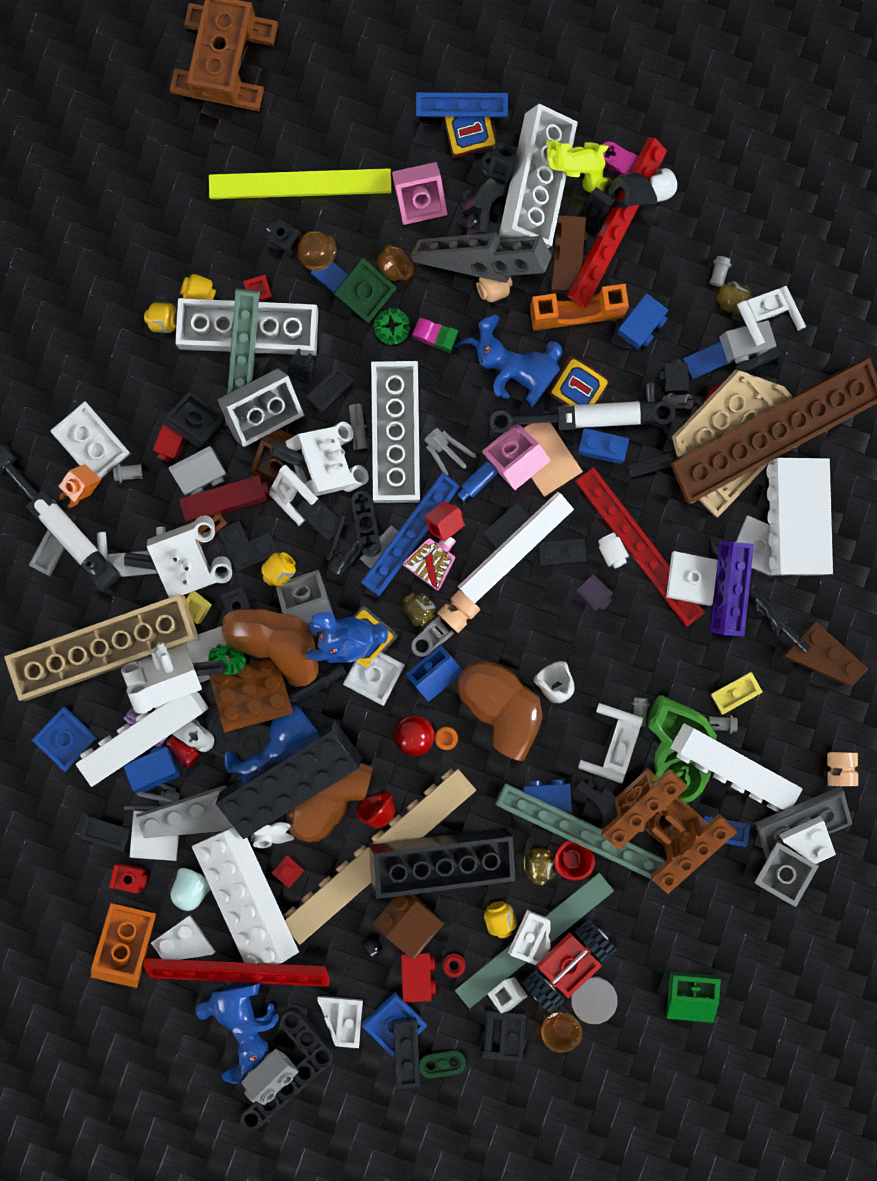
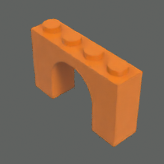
[530,284,629,331]

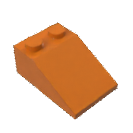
[91,903,156,988]

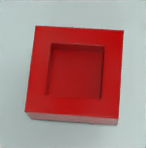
[243,275,272,302]
[272,855,305,888]

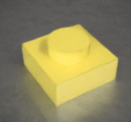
[186,591,212,624]

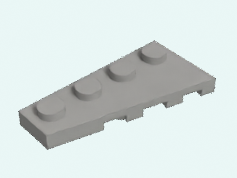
[136,785,233,838]

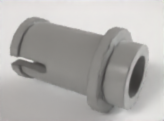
[709,256,731,287]
[663,392,693,410]
[113,464,143,483]
[632,697,650,727]
[709,715,738,734]

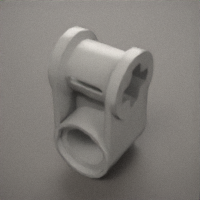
[411,616,454,657]

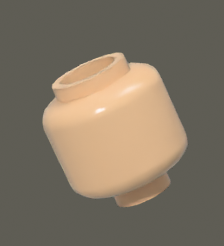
[477,277,512,302]

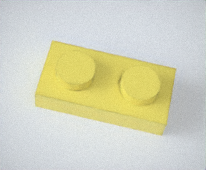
[710,672,762,715]

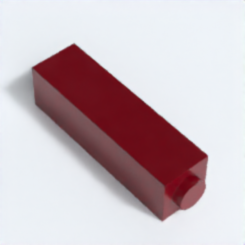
[179,475,270,524]

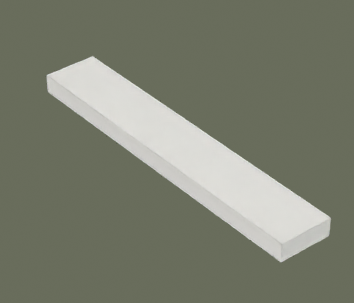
[458,492,574,603]

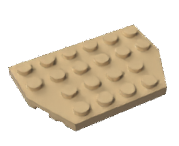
[672,370,792,517]

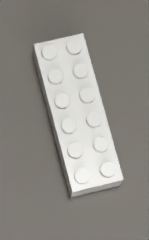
[499,104,577,248]
[176,298,318,356]
[371,361,420,503]
[192,827,299,964]

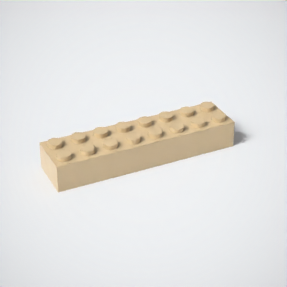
[4,594,200,701]

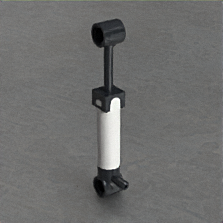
[489,382,675,433]
[0,443,122,592]

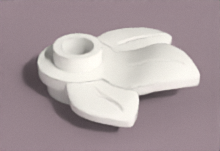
[251,822,294,848]

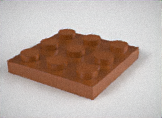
[209,658,293,732]

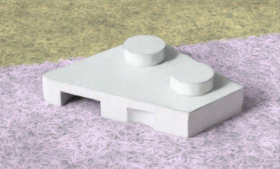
[779,816,836,864]

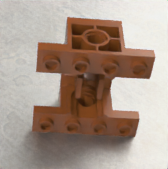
[170,0,278,111]
[601,768,737,894]

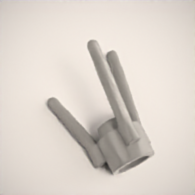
[425,428,476,476]

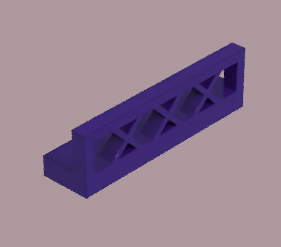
[710,540,754,636]

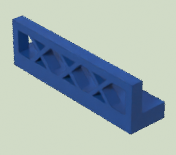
[416,92,508,118]

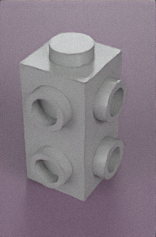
[241,1049,299,1105]

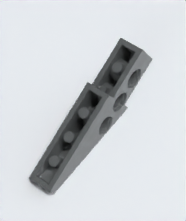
[410,232,552,283]

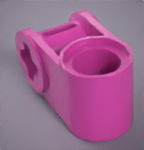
[602,142,638,179]

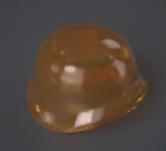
[298,231,336,271]
[377,244,414,281]
[541,1012,583,1053]

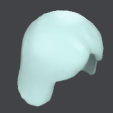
[170,868,211,911]

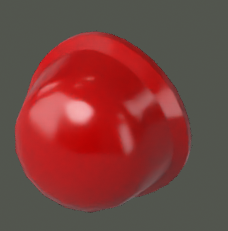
[394,716,435,756]
[356,792,395,829]
[554,840,595,880]

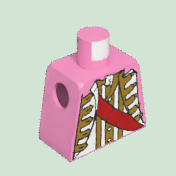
[403,537,456,591]

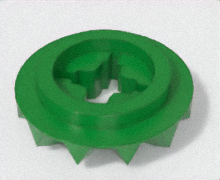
[374,308,410,345]
[208,644,246,675]

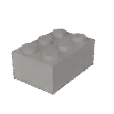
[218,369,304,447]

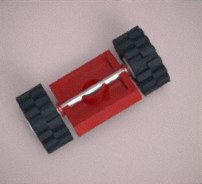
[522,919,617,1014]

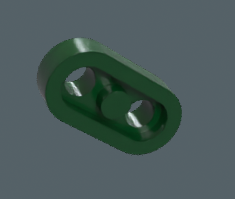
[419,1049,466,1078]

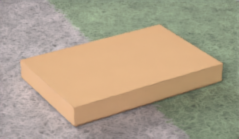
[523,423,583,497]

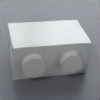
[719,320,777,364]

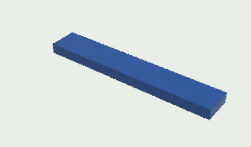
[361,472,460,597]

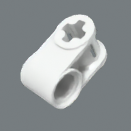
[172,719,214,752]

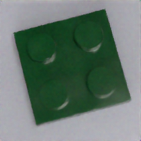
[332,258,397,323]

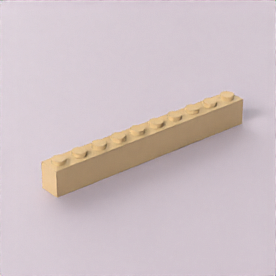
[283,768,476,945]

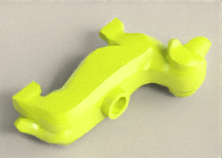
[546,140,612,193]

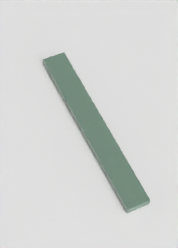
[495,783,667,879]
[455,872,614,1009]

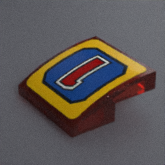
[443,117,499,160]
[546,355,611,405]

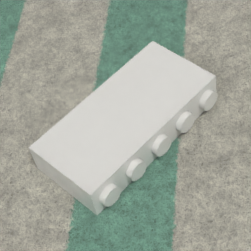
[766,458,833,575]

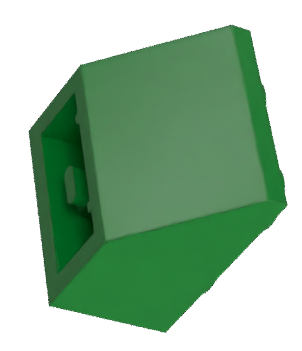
[666,971,721,1023]

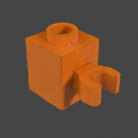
[59,464,101,508]

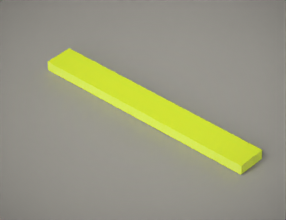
[209,169,392,199]

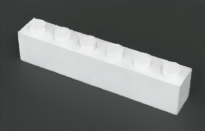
[76,692,209,787]
[670,724,802,813]

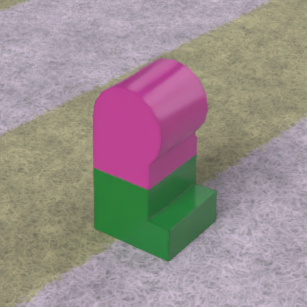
[412,318,458,354]

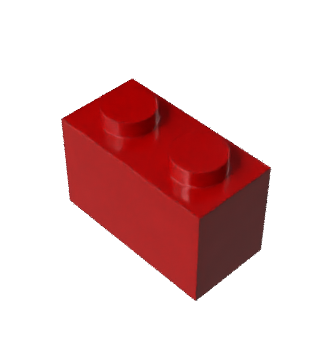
[401,950,436,1002]

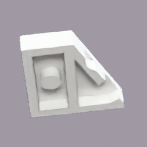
[508,910,551,965]
[151,915,216,960]
[318,996,363,1048]

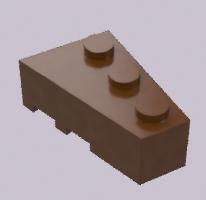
[551,215,588,295]
[780,622,868,686]

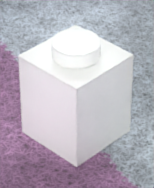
[488,977,528,1013]

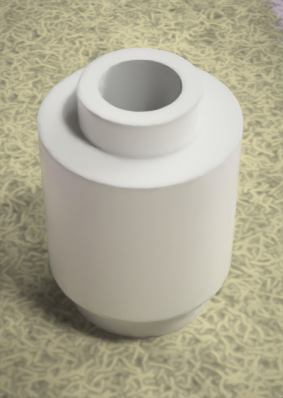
[598,533,629,569]

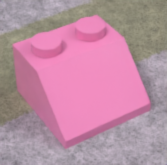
[392,162,448,225]
[482,424,550,490]

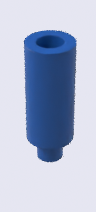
[457,461,498,501]

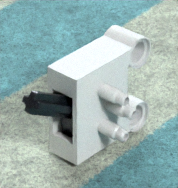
[270,422,368,496]
[124,515,232,598]
[121,642,226,714]

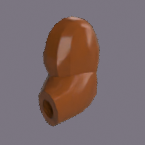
[222,609,318,687]
[457,661,542,761]
[286,763,373,843]

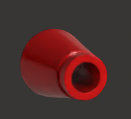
[166,736,200,768]

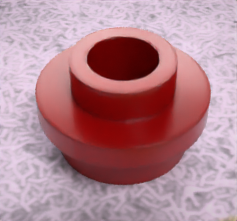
[442,953,465,977]

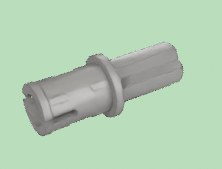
[349,404,368,450]

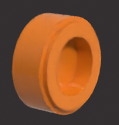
[435,727,458,750]

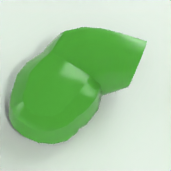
[646,695,717,803]

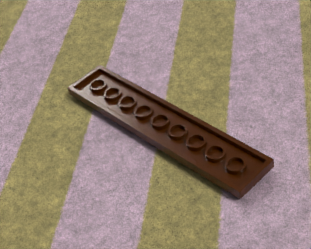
[670,357,877,504]

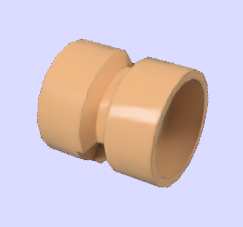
[437,590,480,633]
[827,752,858,786]

